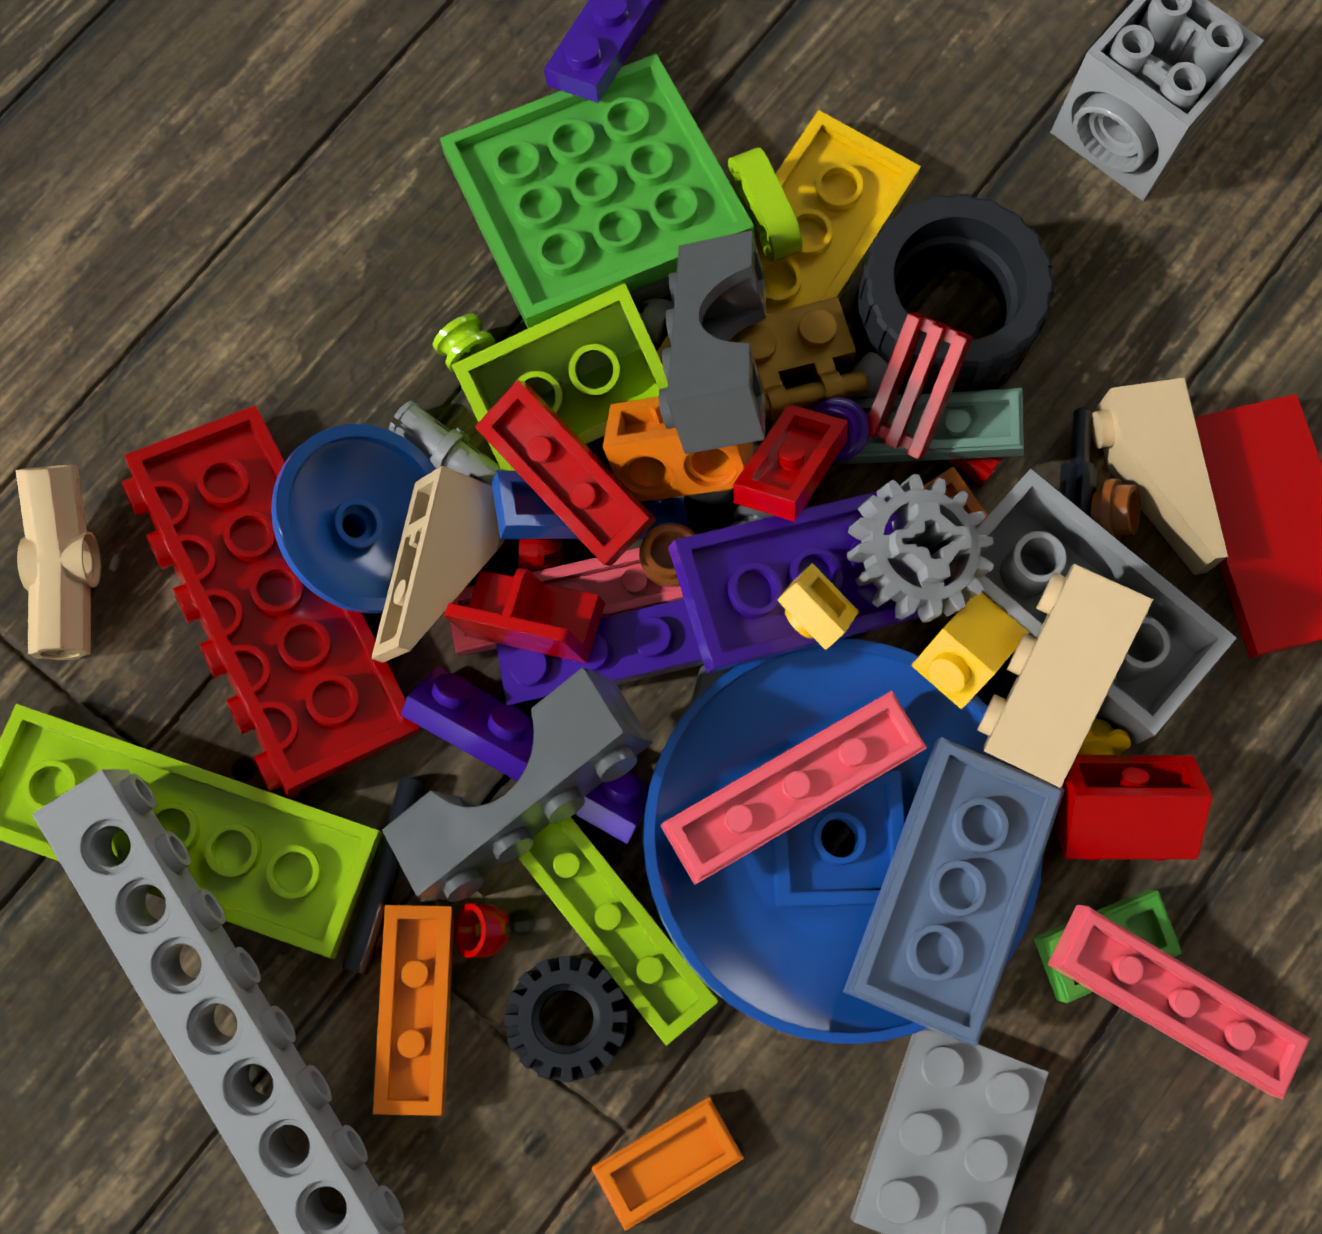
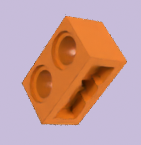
[603,397,753,502]

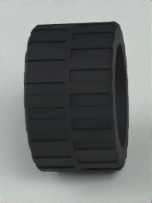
[853,193,1055,395]

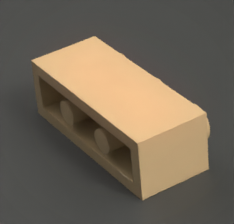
[977,564,1153,788]

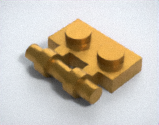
[729,296,869,425]

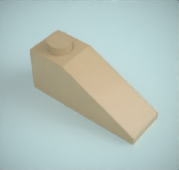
[1091,378,1228,575]
[371,465,505,662]

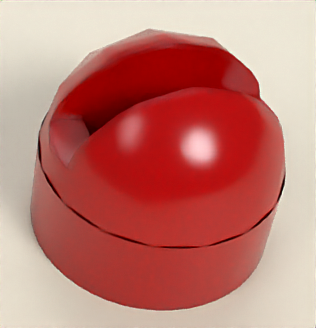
[519,539,563,572]
[454,903,510,958]

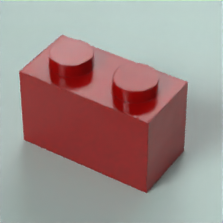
[1053,755,1213,861]

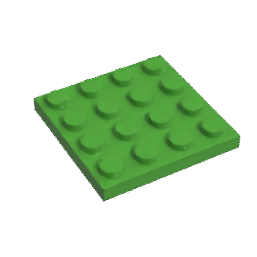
[440,54,755,328]

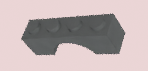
[659,230,766,454]
[382,667,653,902]

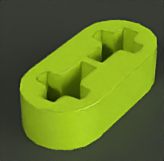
[728,147,803,262]

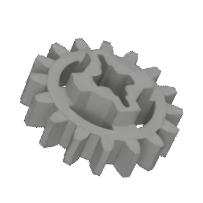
[847,474,994,623]

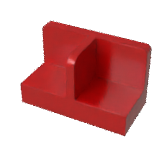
[444,568,605,664]

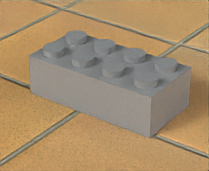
[947,468,1237,747]

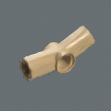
[16,465,101,660]

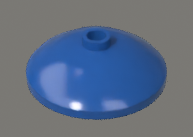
[271,424,437,613]

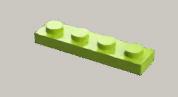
[519,817,719,1046]

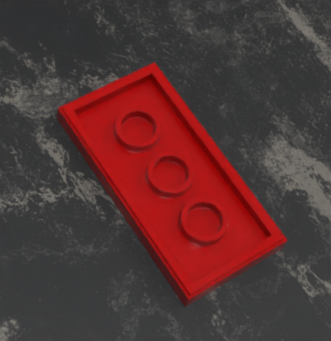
[1194,394,1322,659]

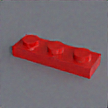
[475,380,657,566]

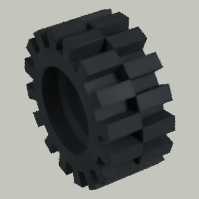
[504,956,628,1082]

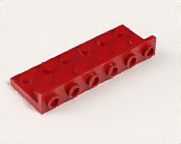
[121,405,420,801]

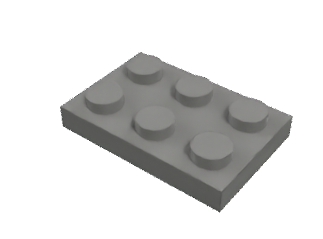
[850,1028,1049,1234]

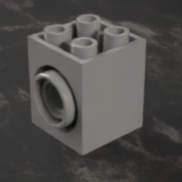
[1050,0,1264,201]

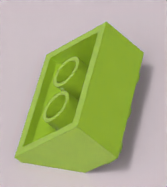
[451,283,668,471]

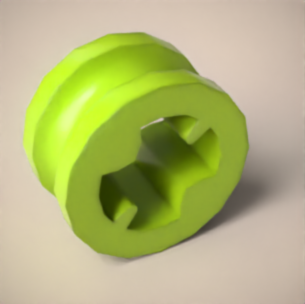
[433,313,495,373]

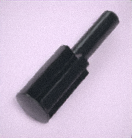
[1059,407,1098,518]

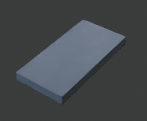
[843,737,1065,1047]

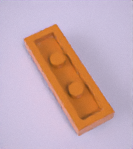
[373,905,455,1116]

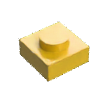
[778,563,859,650]

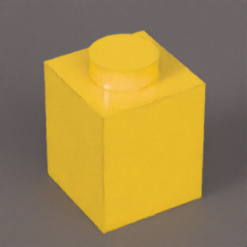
[911,592,1030,709]

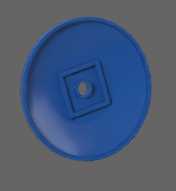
[643,638,1043,1044]

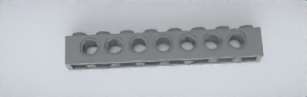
[32,769,406,1234]

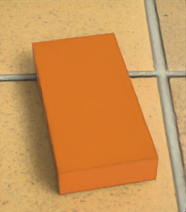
[591,1095,744,1231]

